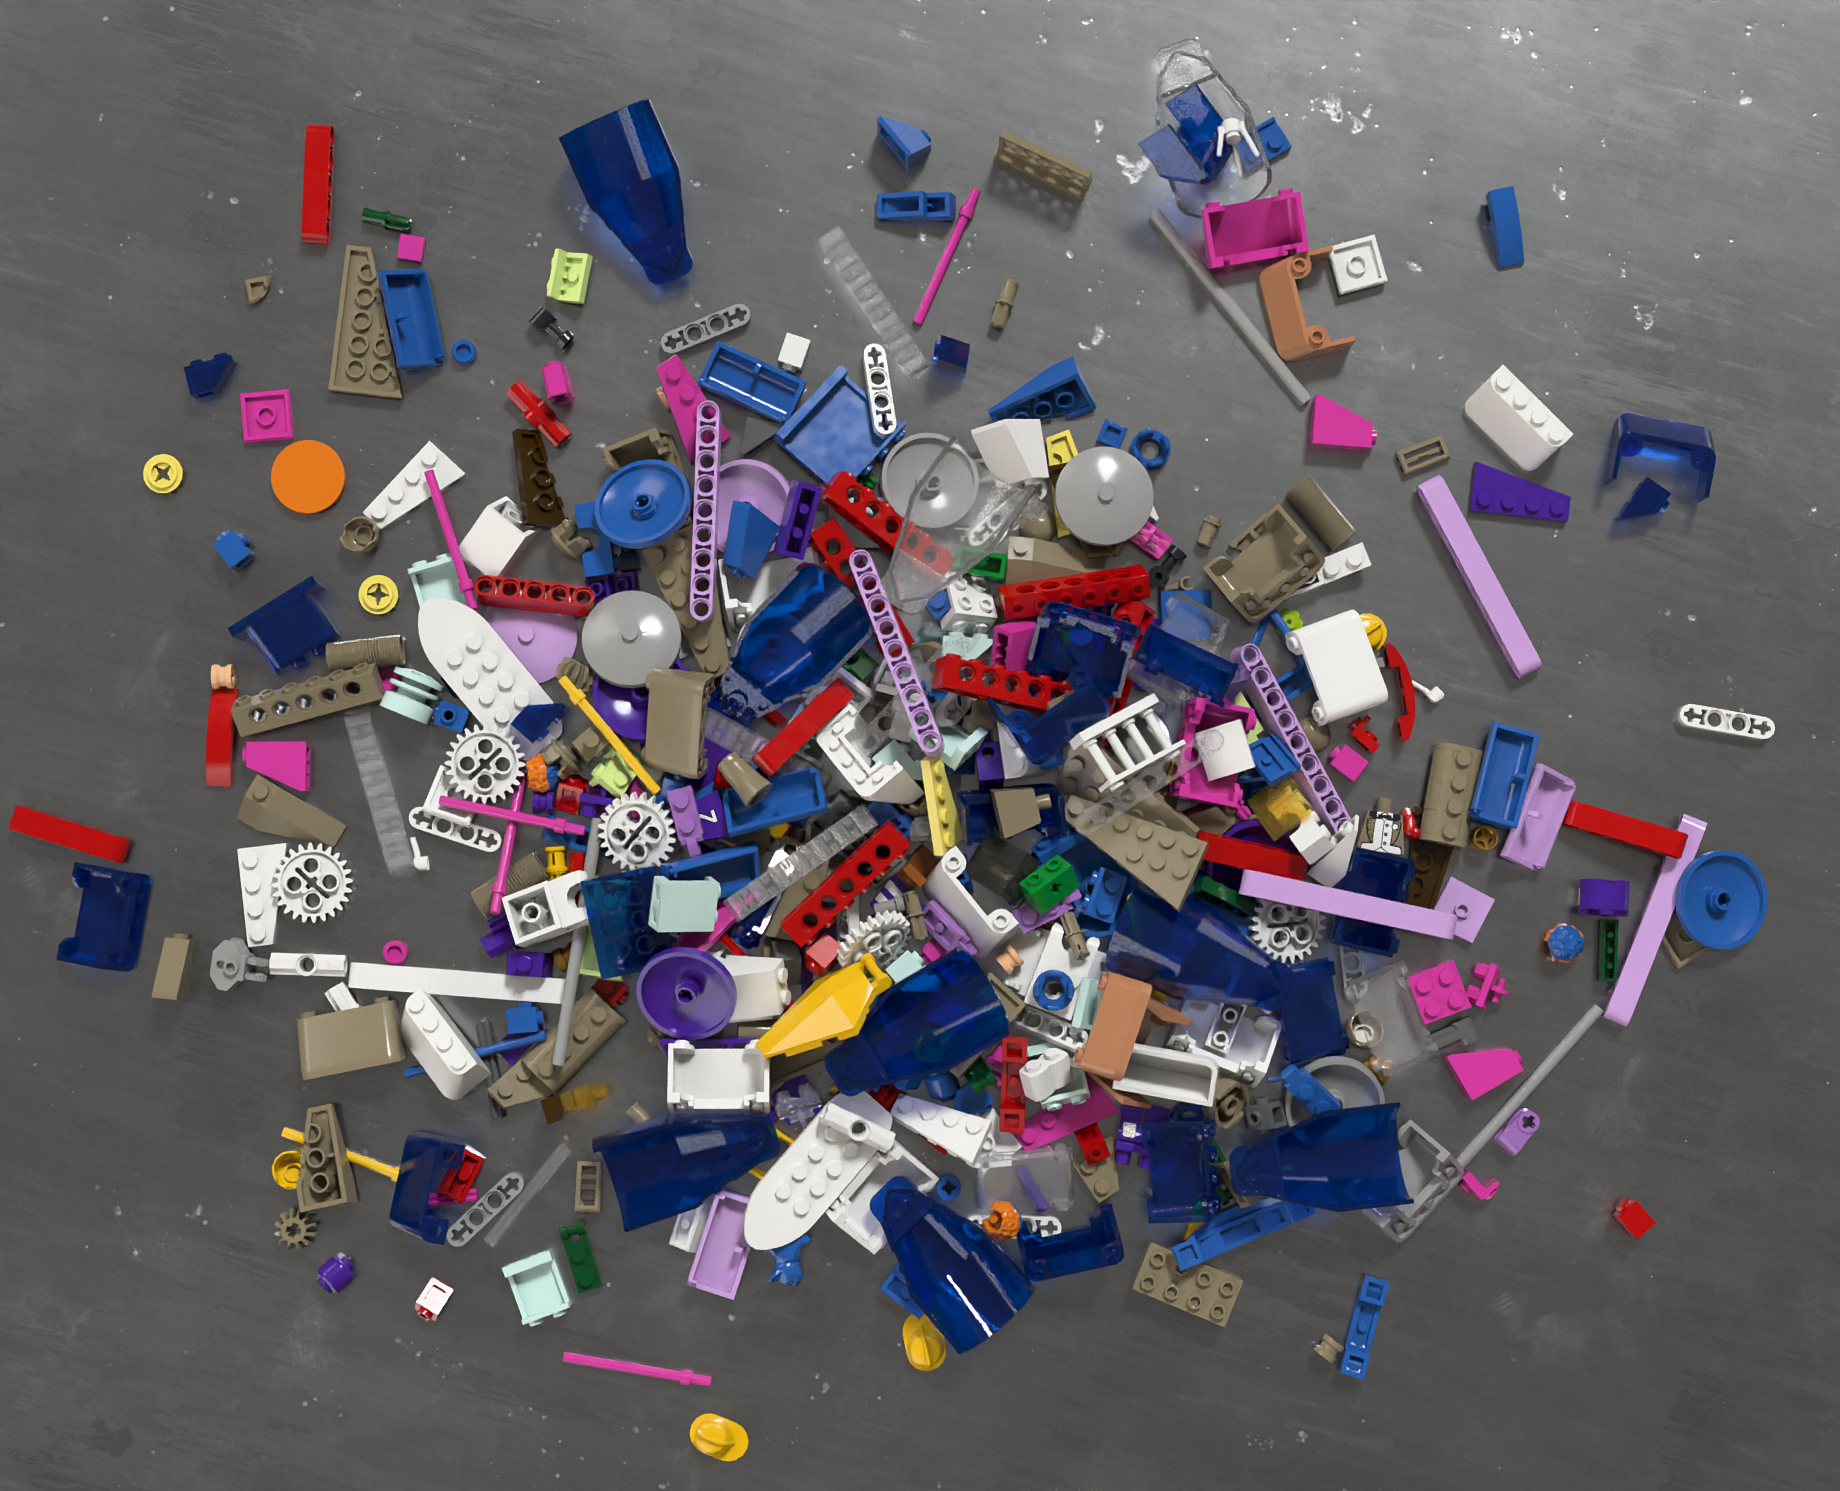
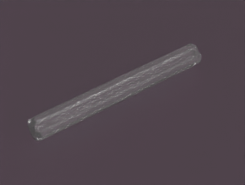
[484,1144,570,1247]

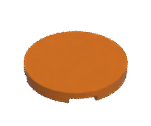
[271,440,346,514]

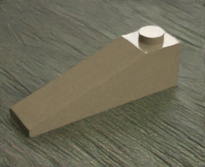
[1005,536,1106,585]
[237,774,347,847]
[296,1103,358,1212]

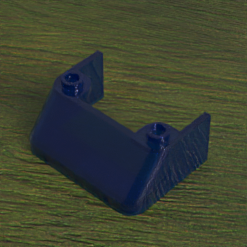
[1138,84,1233,186]
[1603,413,1716,502]
[1133,623,1252,708]
[987,643,1111,765]
[956,783,1067,846]

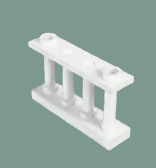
[1069,693,1186,793]

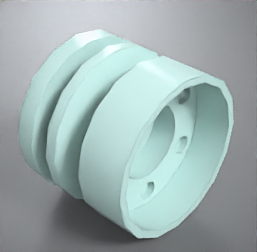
[379,666,444,725]

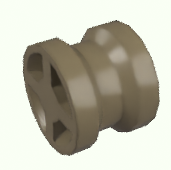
[1313,1333,1345,1364]

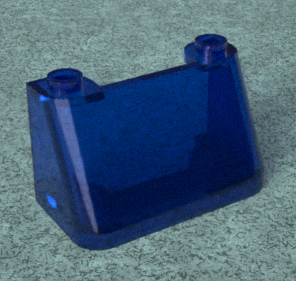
[1025,601,1141,698]
[56,862,151,972]
[1268,956,1350,1066]
[1016,1203,1124,1282]

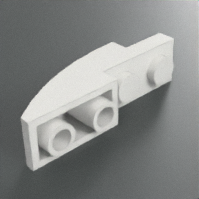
[1285,542,1372,600]

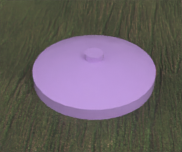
[700,459,790,553]
[483,591,578,684]

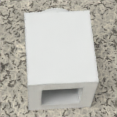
[778,332,811,374]

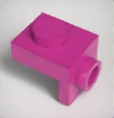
[1459,1169,1500,1200]

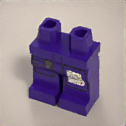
[1114,1104,1171,1170]

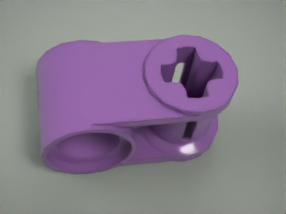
[1493,1108,1540,1156]

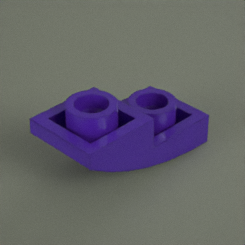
[585,571,640,603]
[480,924,521,959]

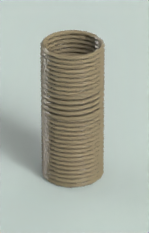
[1286,475,1356,551]
[326,634,405,673]
[470,852,549,918]

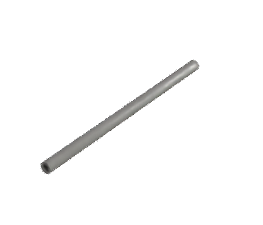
[1150,208,1312,405]
[552,818,604,1066]
[1456,1004,1604,1169]

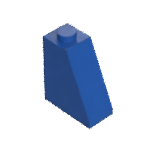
[723,500,780,579]

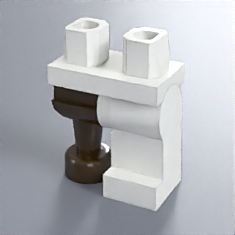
[866,672,920,743]

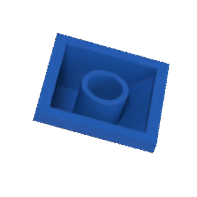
[877,116,932,169]

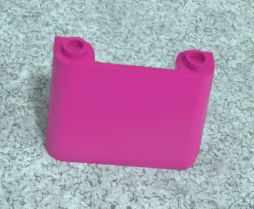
[1201,188,1309,269]
[1169,697,1257,808]

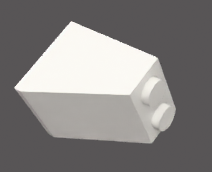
[971,419,1049,492]
[459,496,544,577]
[722,955,791,1022]

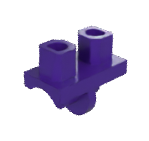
[579,786,614,818]

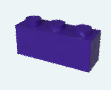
[773,479,822,560]

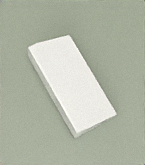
[669,1196,712,1253]

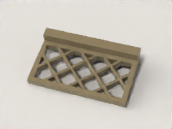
[994,130,1093,199]

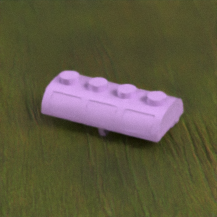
[1500,763,1576,872]
[686,1188,751,1300]

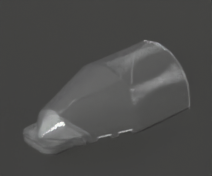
[1153,38,1272,218]
[879,435,1036,615]

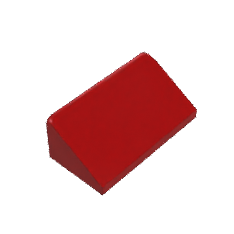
[436,1148,485,1204]

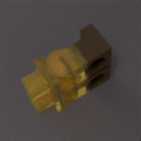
[540,1082,610,1124]

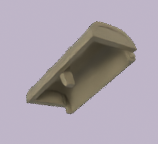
[1418,742,1484,849]
[522,987,627,1093]

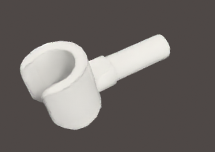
[1412,680,1444,704]
[410,837,430,871]

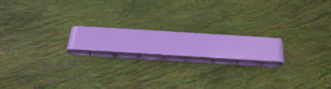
[690,400,722,623]
[1417,475,1542,679]
[849,549,945,758]
[1230,644,1351,836]
[1603,813,1707,1027]
[1239,869,1458,940]

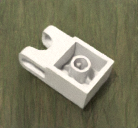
[502,870,600,948]
[1023,922,1100,1020]

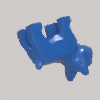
[767,1232,813,1286]

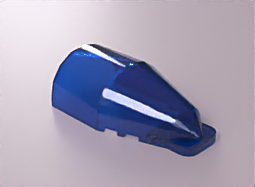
[559,98,694,285]
[707,562,873,731]
[1105,882,1294,1011]
[824,946,1011,1096]
[1229,1102,1414,1212]
[592,1111,781,1233]
[869,1176,1036,1355]

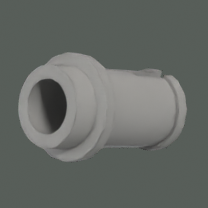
[873,895,906,916]

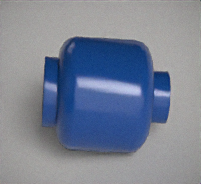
[924,1065,960,1103]

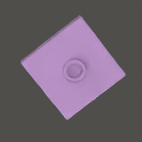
[1433,877,1495,943]

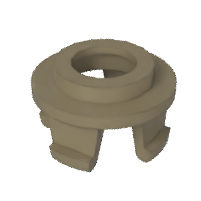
[551,519,591,560]
[541,738,580,780]

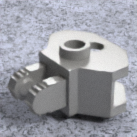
[210,937,269,991]

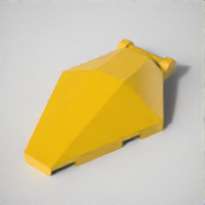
[756,953,892,1061]

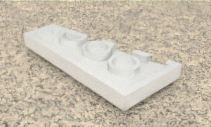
[363,441,466,530]
[237,843,288,947]
[890,1093,992,1168]

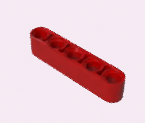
[301,124,334,244]
[474,575,596,617]
[751,678,855,777]
[1562,800,1689,859]
[8,805,132,864]
[1196,831,1309,882]

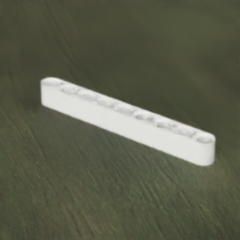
[348,962,566,1004]

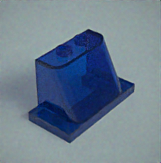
[227,575,342,676]

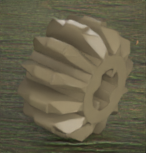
[555,657,596,692]
[274,1208,317,1251]

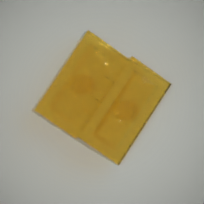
[1247,777,1315,841]

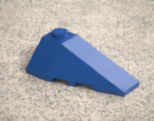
[988,356,1097,423]

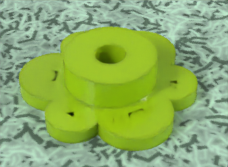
[1276,608,1303,635]

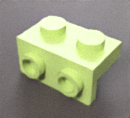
[547,249,593,304]
[589,742,645,799]

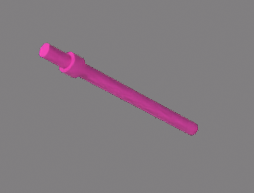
[913,188,981,325]
[424,470,478,610]
[490,772,527,915]
[439,795,586,836]
[563,1352,712,1387]

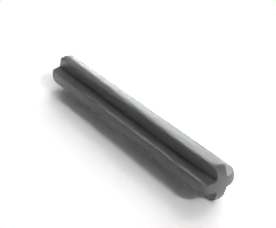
[476,1022,506,1120]

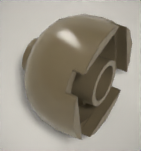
[1201,1078,1249,1129]

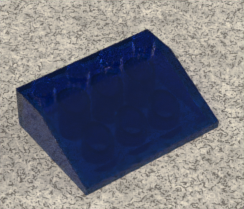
[580,864,673,980]

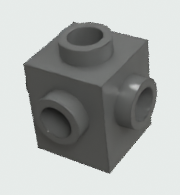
[1245,1097,1287,1134]

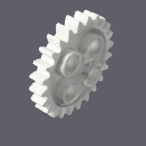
[444,723,526,804]
[598,792,678,873]
[271,843,353,923]
[1248,898,1326,963]
[837,910,912,975]

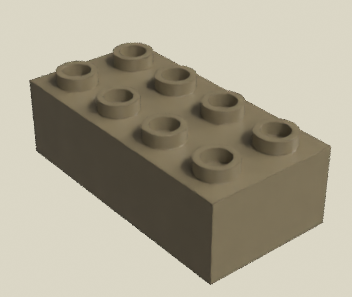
[1130,1240,1243,1327]

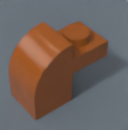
[896,843,939,891]

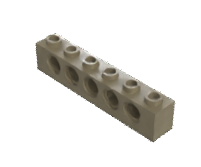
[230,663,385,737]

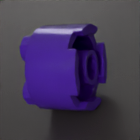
[1578,879,1630,917]

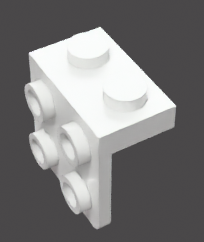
[940,573,998,634]

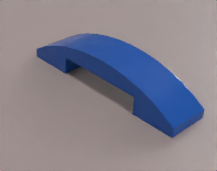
[1339,1275,1390,1380]

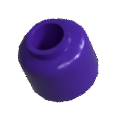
[316,1256,354,1294]

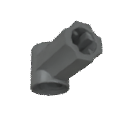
[1426,1016,1480,1056]

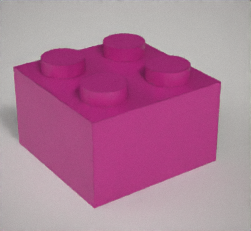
[1403,960,1471,1024]

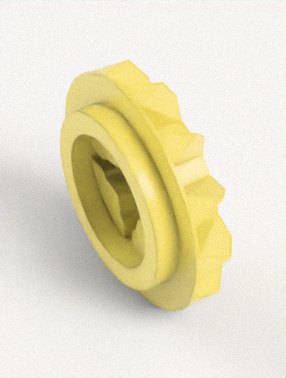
[143,454,183,493]
[359,575,399,615]

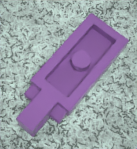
[667,785,704,857]
[1013,888,1082,934]
[923,900,979,962]

